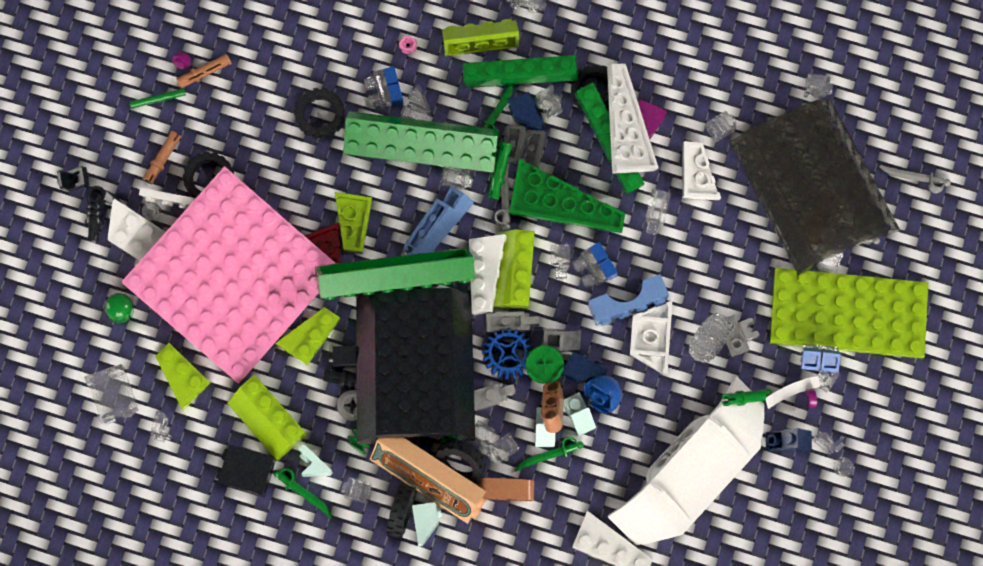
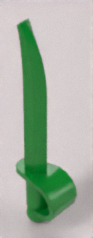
[482,85,513,129]
[515,436,584,472]
[273,468,332,519]

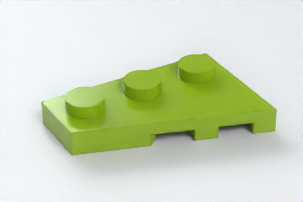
[335,192,372,254]
[275,307,340,366]
[155,343,210,411]

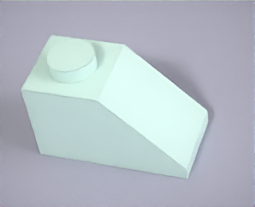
[412,502,442,547]

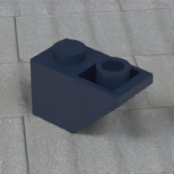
[508,92,544,131]
[562,352,608,384]
[766,428,812,452]

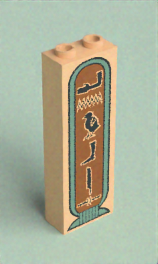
[370,437,486,524]

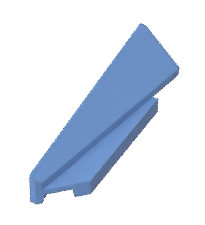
[404,186,474,255]

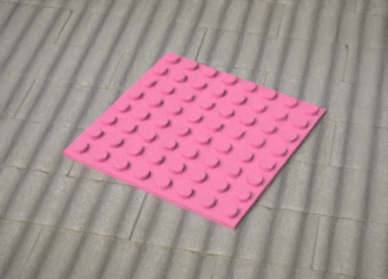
[122,166,336,384]

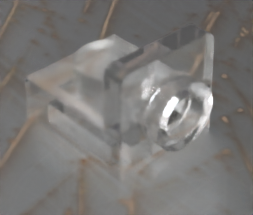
[150,411,172,442]
[812,431,845,455]

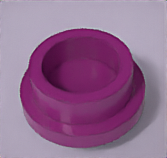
[172,52,191,69]

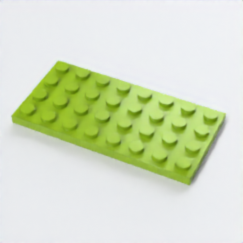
[769,268,929,359]

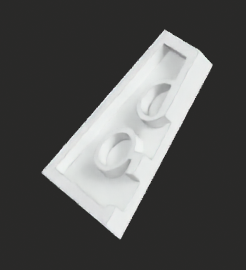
[682,141,721,200]

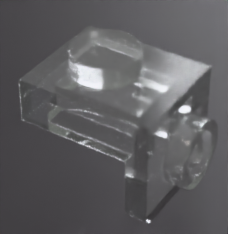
[440,167,471,190]
[485,433,520,464]

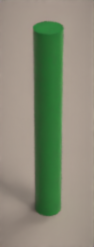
[129,88,186,109]

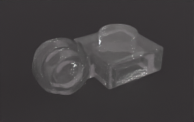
[550,244,570,281]

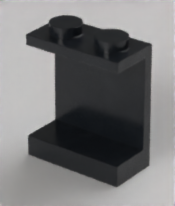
[216,444,276,498]

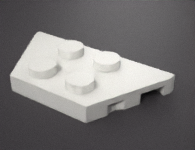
[108,199,165,261]
[630,301,672,375]

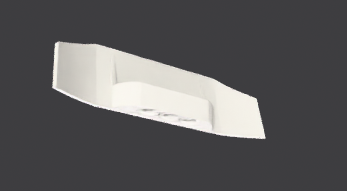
[608,377,765,545]

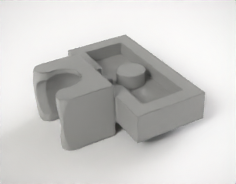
[717,314,760,358]

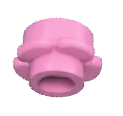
[399,36,417,54]

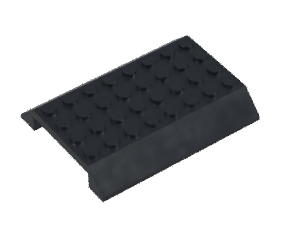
[356,288,475,444]

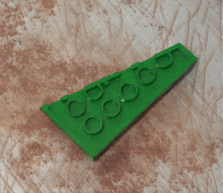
[509,158,625,233]

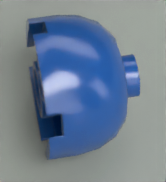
[583,375,622,414]

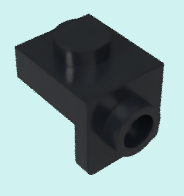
[57,166,89,192]

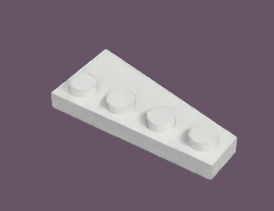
[139,188,196,209]
[469,234,507,315]
[572,511,653,566]

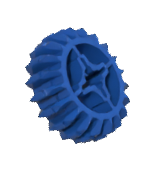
[482,327,533,380]

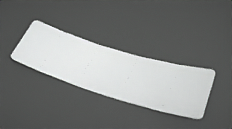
[766,376,820,409]

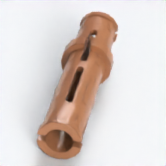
[176,54,232,89]
[142,131,181,185]

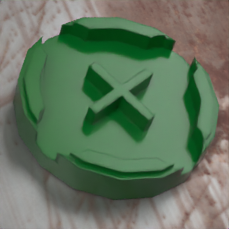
[525,345,564,384]

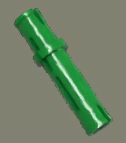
[487,142,512,200]
[721,388,772,406]

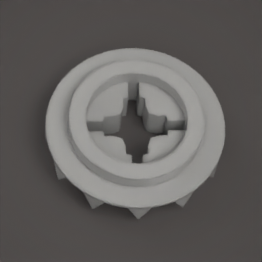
[337,390,357,421]

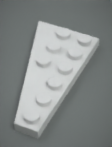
[607,64,658,174]

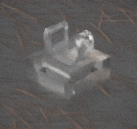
[817,371,840,393]

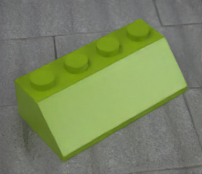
[442,19,519,57]
[494,229,535,311]
[227,375,307,461]

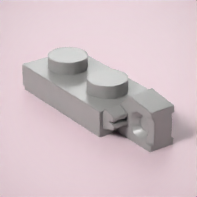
[486,311,540,334]
[474,383,516,411]

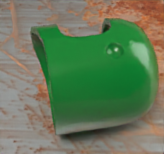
[105,293,134,323]

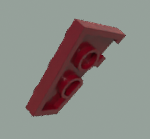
[305,223,341,264]

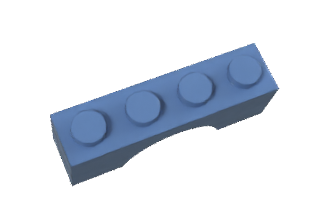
[588,274,669,326]

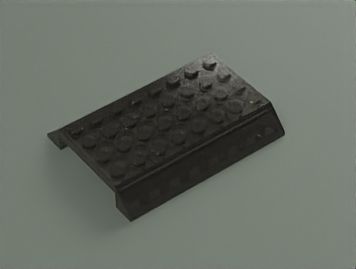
[730,99,900,275]

